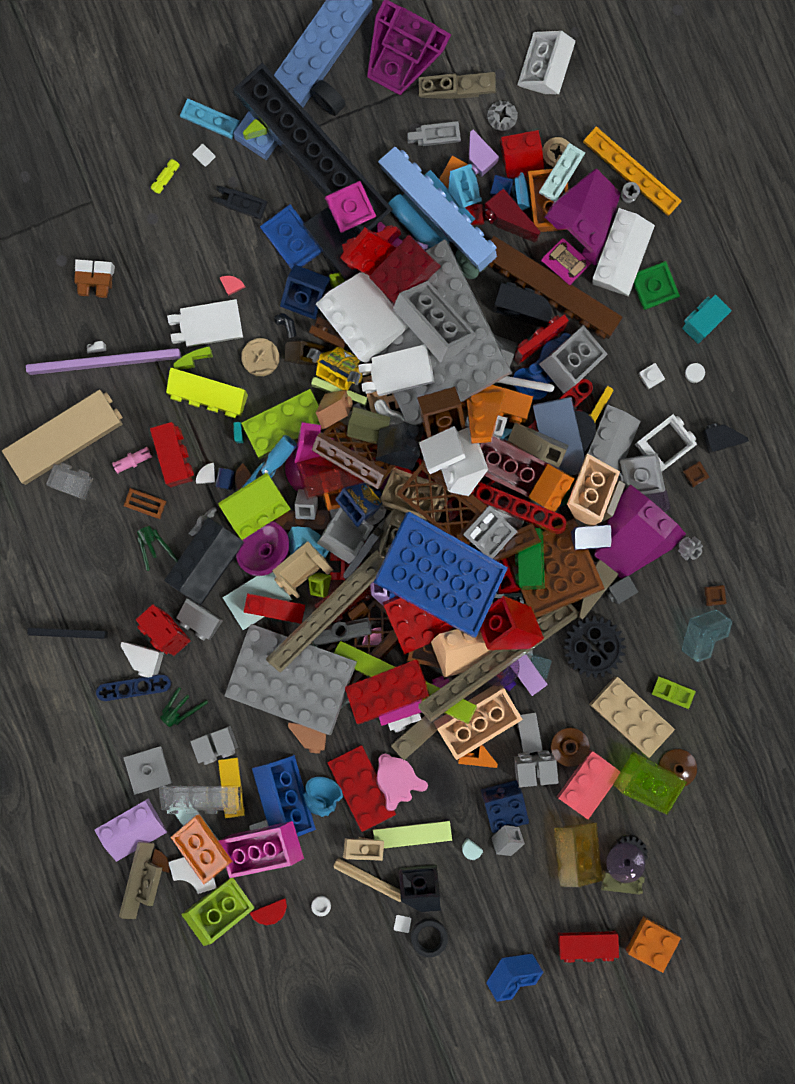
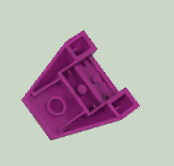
[367,0,452,95]
[545,169,621,265]
[594,484,686,579]

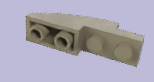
[419,72,496,99]

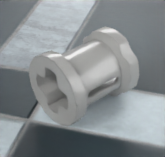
[620,182,640,203]

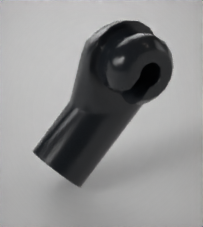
[274,313,297,338]

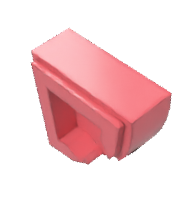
[220,276,245,296]

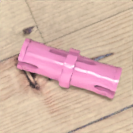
[112,447,152,474]

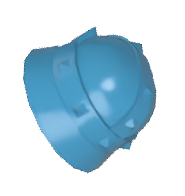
[303,777,343,817]

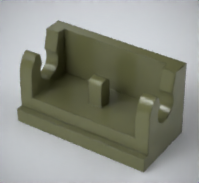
[601,870,645,894]

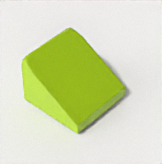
[243,119,267,140]
[308,573,331,598]

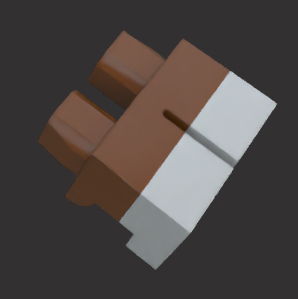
[75,260,115,298]

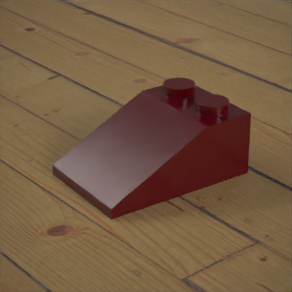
[484,189,541,243]

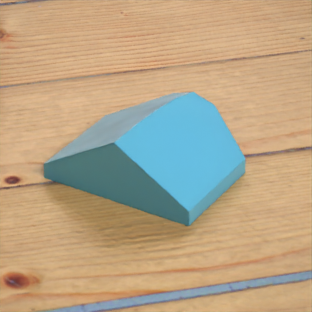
[448,164,482,208]

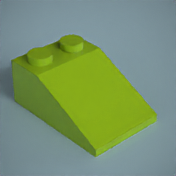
[181,878,255,946]

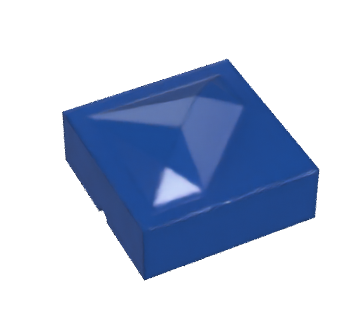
[490,175,513,196]

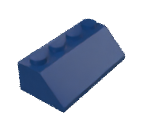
[252,755,316,837]

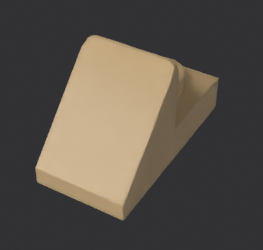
[343,837,384,861]

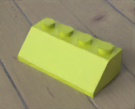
[166,368,248,418]

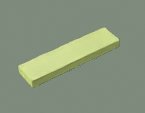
[373,821,452,848]

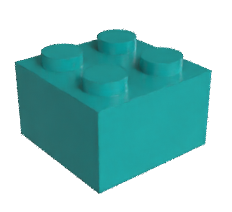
[682,294,732,344]

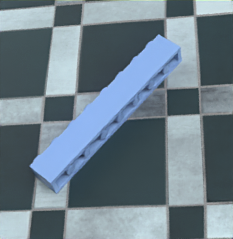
[378,147,497,272]

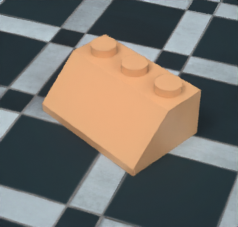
[567,454,620,526]
[431,629,494,678]

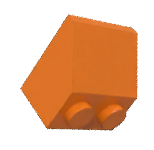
[529,464,574,512]

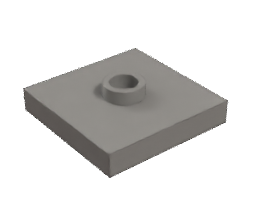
[619,453,665,495]
[124,746,172,795]

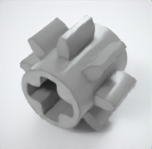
[678,536,703,560]

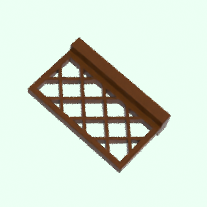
[312,421,396,489]
[396,460,487,540]
[326,599,399,684]

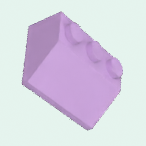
[95,799,167,862]

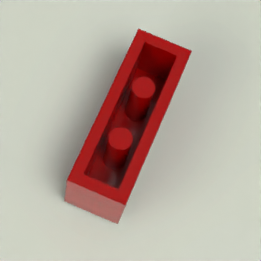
[558,931,619,963]

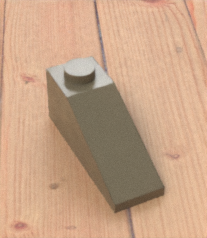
[578,560,618,620]
[391,715,442,760]

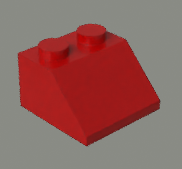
[500,130,544,179]

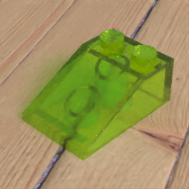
[613,752,687,815]

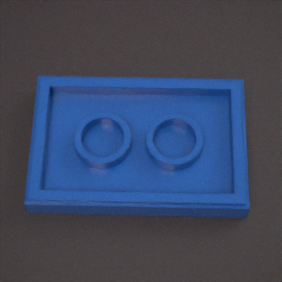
[260,204,322,270]

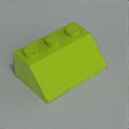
[218,473,291,540]

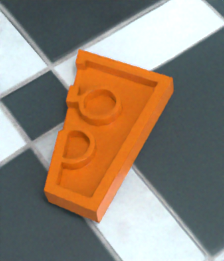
[466,391,505,444]

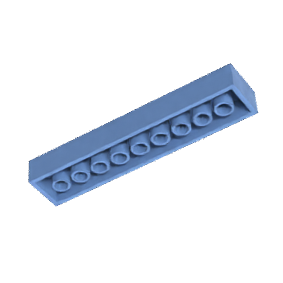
[233,0,373,160]

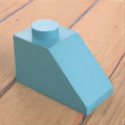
[288,526,329,558]

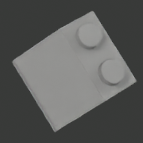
[177,599,223,641]

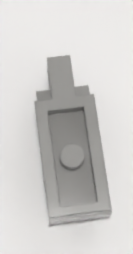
[407,121,461,146]

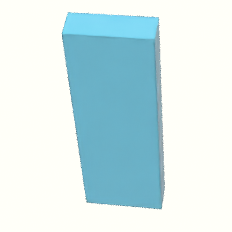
[180,98,240,139]

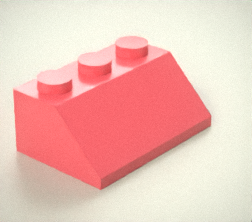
[557,750,622,819]

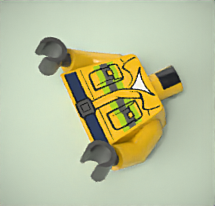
[306,347,362,391]

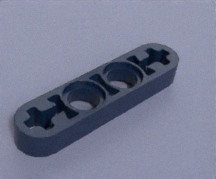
[96,675,172,701]

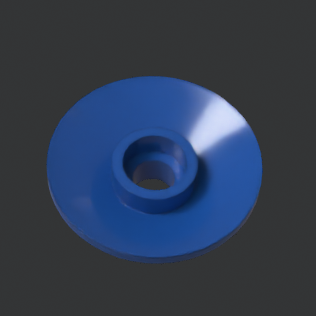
[513,368,548,400]

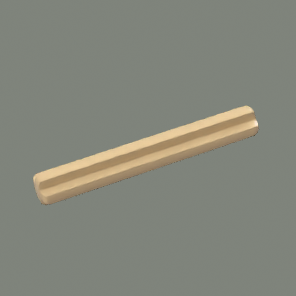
[334,858,401,902]

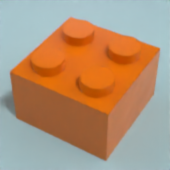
[625,916,681,973]

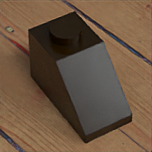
[284,341,329,366]

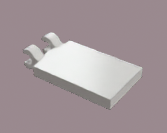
[167,299,243,347]
[358,344,435,396]

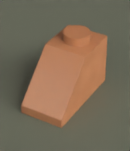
[316,390,353,429]
[288,722,327,753]

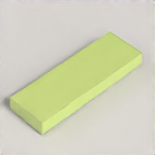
[311,377,367,406]

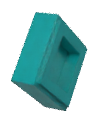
[233,422,243,444]

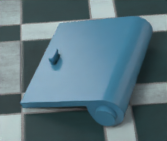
[388,170,475,250]

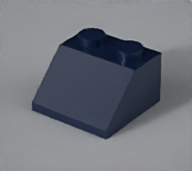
[280,265,330,320]

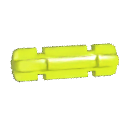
[151,159,180,194]

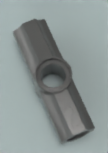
[313,618,372,646]

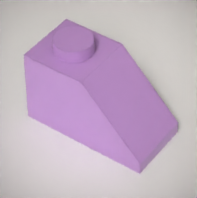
[468,130,499,177]

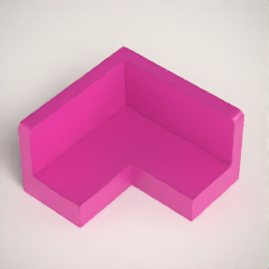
[295,422,334,468]

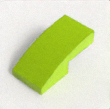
[174,347,213,370]
[652,677,696,709]

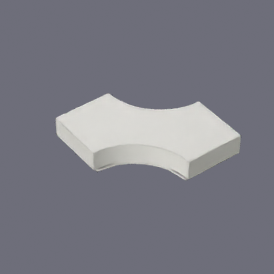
[168,857,217,894]

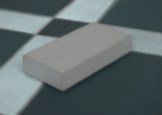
[518,712,543,753]

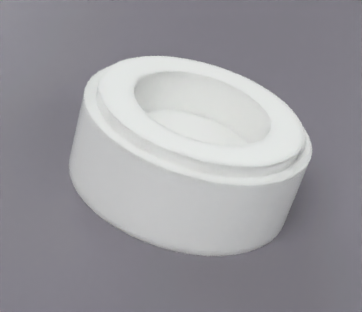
[685,363,705,383]
[311,896,331,916]

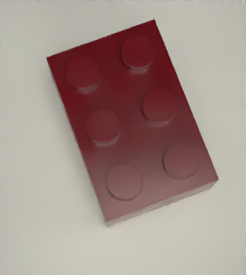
[369,235,441,304]

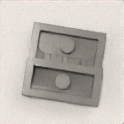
[463,505,517,559]

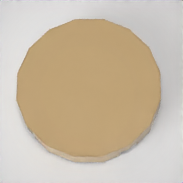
[242,338,279,376]

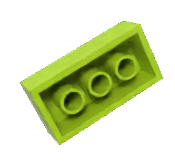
[241,389,322,459]

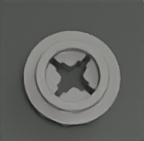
[487,100,518,131]

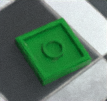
[633,261,680,310]

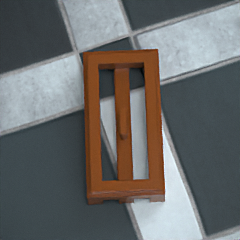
[124,488,167,519]

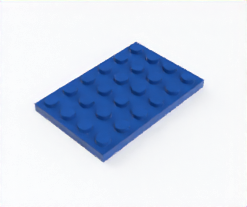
[373,512,508,638]

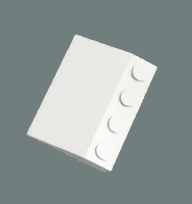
[316,272,409,364]

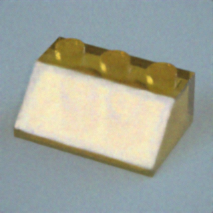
[554,823,602,887]

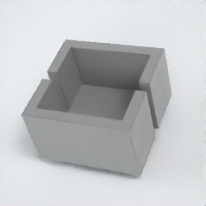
[317,507,374,564]
[190,726,238,765]
[514,750,558,787]

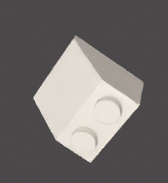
[121,642,164,678]

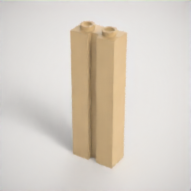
[2,390,123,485]

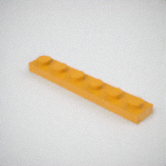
[583,126,682,216]

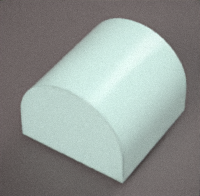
[462,838,483,860]

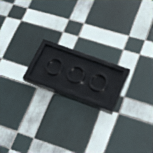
[302,206,361,281]

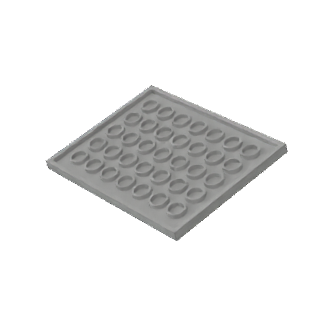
[378,240,512,426]

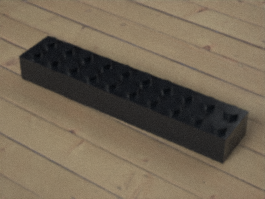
[232,62,393,234]

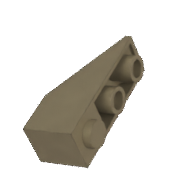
[508,422,569,467]
[379,509,406,559]

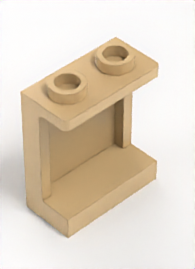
[272,542,333,598]

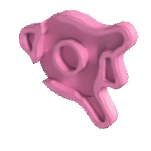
[376,754,428,811]

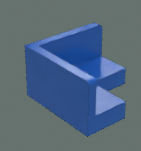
[487,954,543,1002]

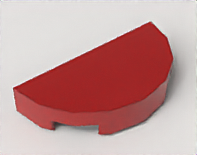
[250,898,287,925]

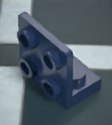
[481,780,529,833]

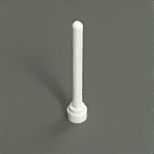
[498,376,554,392]

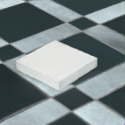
[419,427,466,474]

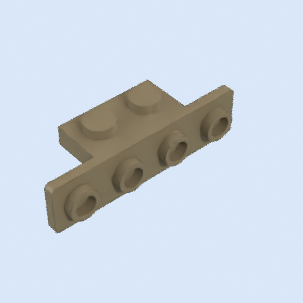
[119,842,162,919]

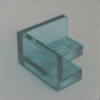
[682,610,733,662]

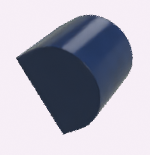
[215,468,235,490]

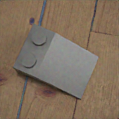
[539,325,608,393]

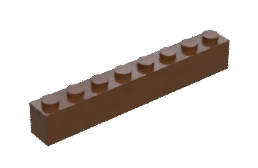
[487,236,623,339]

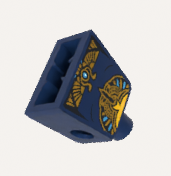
[335,483,382,527]

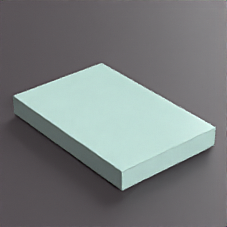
[223,572,292,630]

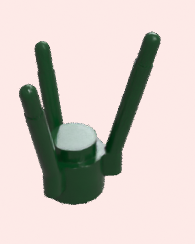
[137,526,179,571]
[160,687,208,727]

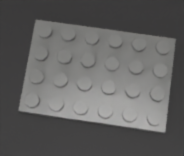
[225,624,357,735]

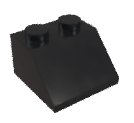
[375,422,422,470]

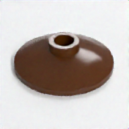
[551,728,590,767]
[658,749,697,788]

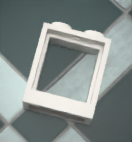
[635,414,697,471]

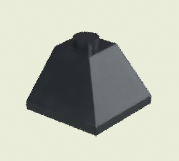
[399,865,441,912]

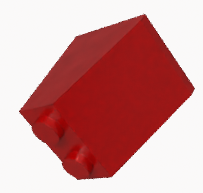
[480,596,544,650]

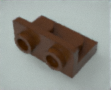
[309,317,347,350]

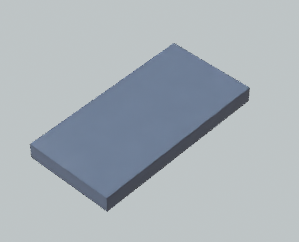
[533,397,585,475]

